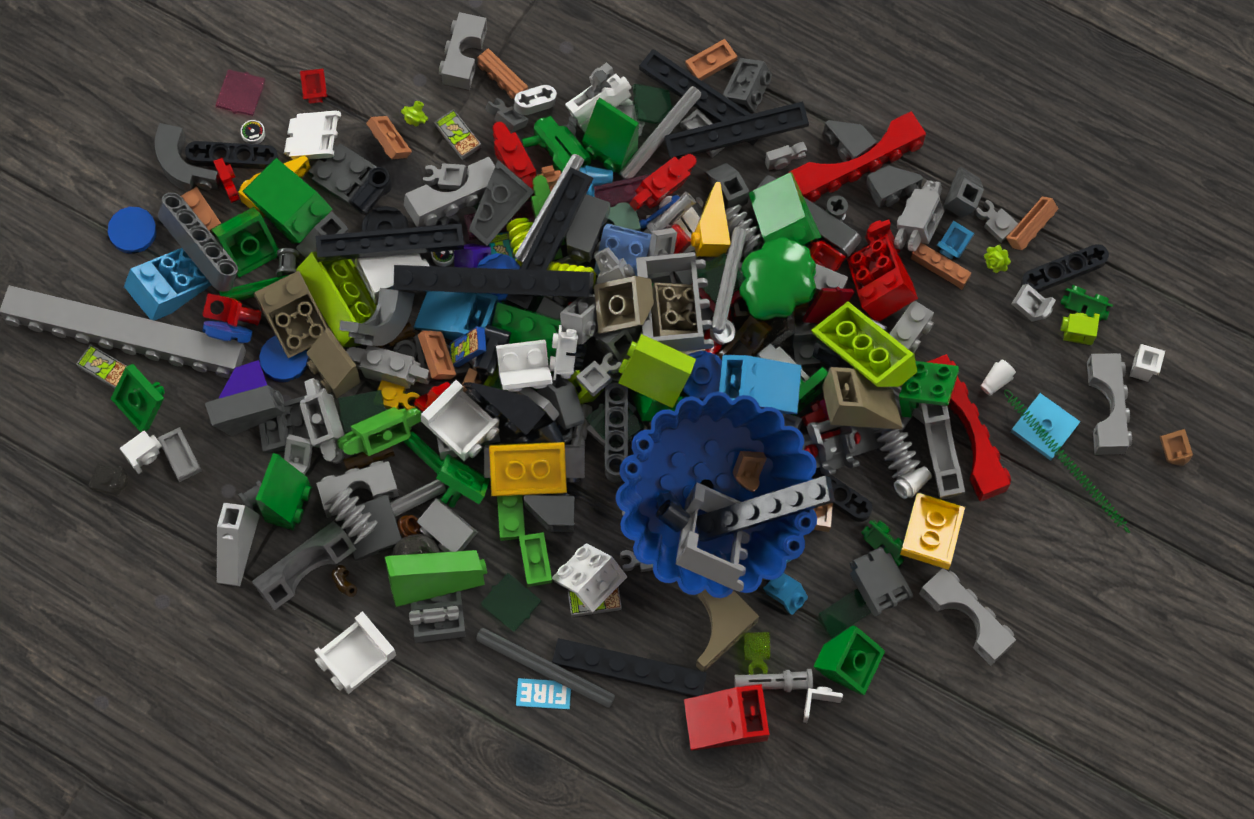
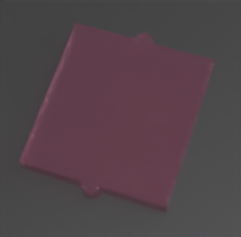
[216,69,266,116]

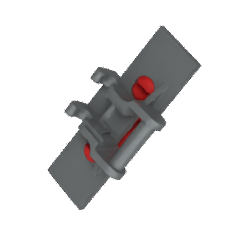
[802,420,886,476]

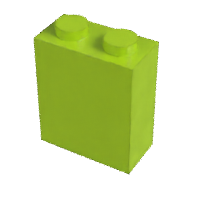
[618,334,696,408]

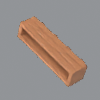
[477,48,528,99]
[1006,196,1059,250]
[911,243,971,290]

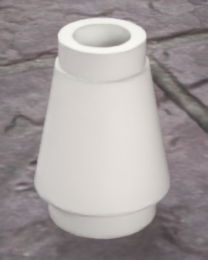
[980,360,1016,396]
[894,466,932,499]

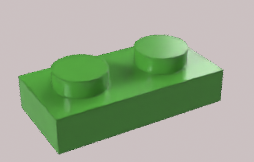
[497,495,525,541]
[519,532,552,587]

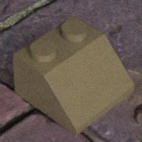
[594,276,654,334]
[306,328,361,398]

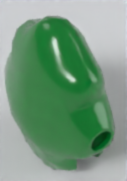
[739,237,816,321]

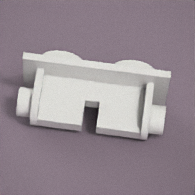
[549,325,578,380]

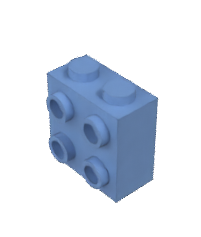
[594,223,651,276]

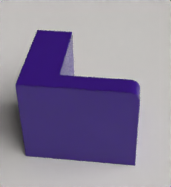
[454,244,491,268]

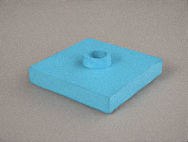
[1011,393,1080,461]

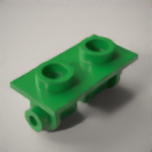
[1060,285,1113,321]
[861,520,904,567]

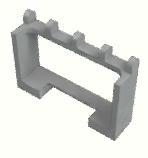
[636,252,714,351]
[676,482,750,591]

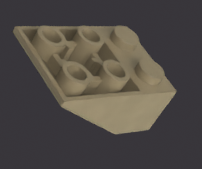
[253,271,328,358]
[651,282,705,355]
[822,367,902,429]

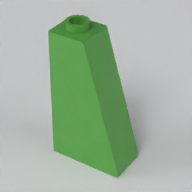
[385,550,487,607]

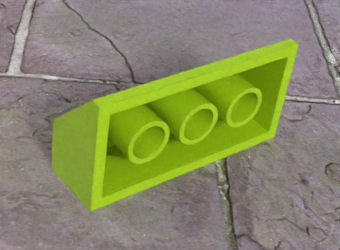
[296,252,377,348]
[811,302,918,387]

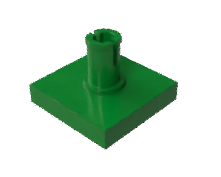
[111,364,165,432]
[790,367,828,416]
[436,454,490,507]

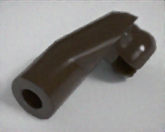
[332,565,357,597]

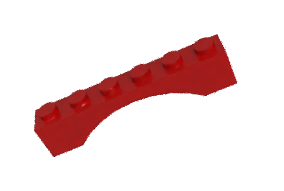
[789,111,926,203]
[928,354,1011,502]

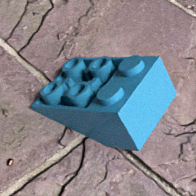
[124,248,212,321]
[414,291,498,341]
[719,355,802,414]

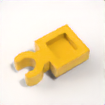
[373,380,420,411]

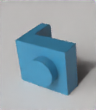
[937,221,975,259]
[763,573,808,615]

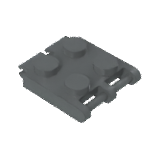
[308,143,376,206]
[849,547,913,616]

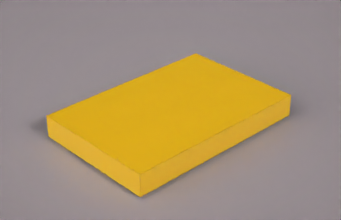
[489,442,567,496]
[900,492,965,570]

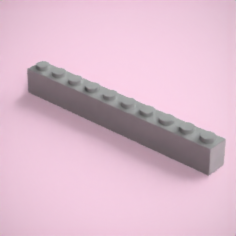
[0,285,246,378]

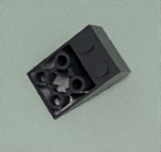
[463,382,546,435]

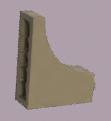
[696,589,759,672]

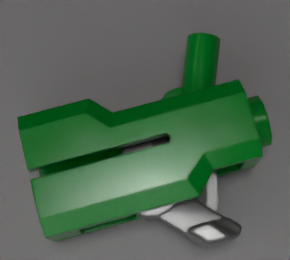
[522,116,591,173]

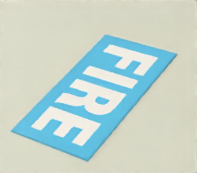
[516,678,571,709]

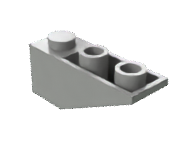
[217,503,259,587]

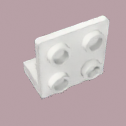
[496,340,553,392]
[552,544,627,612]

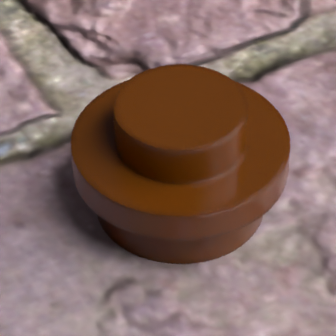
[398,515,421,540]

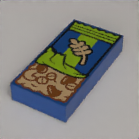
[450,326,486,368]

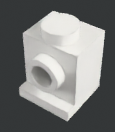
[1130,344,1165,382]
[120,431,162,474]

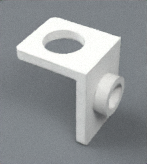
[803,687,843,723]

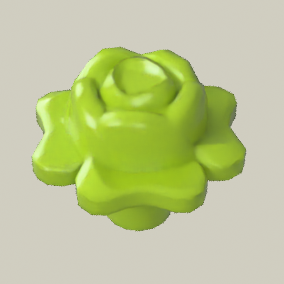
[401,101,428,127]
[984,245,1011,273]

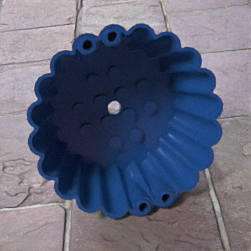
[616,391,817,598]

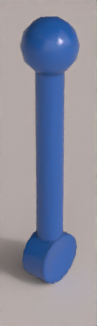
[639,195,680,229]

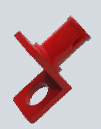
[203,293,261,327]

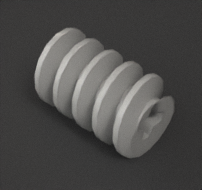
[725,204,764,258]
[875,423,920,479]
[324,488,378,544]

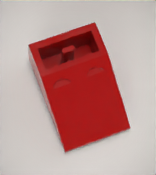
[847,234,918,322]
[684,684,769,751]

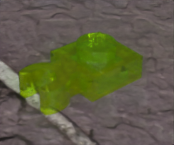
[744,632,770,675]

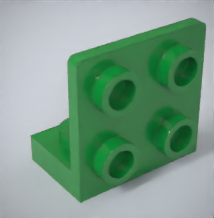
[899,361,959,418]

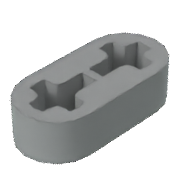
[513,85,557,115]

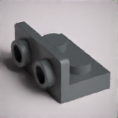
[723,58,772,112]

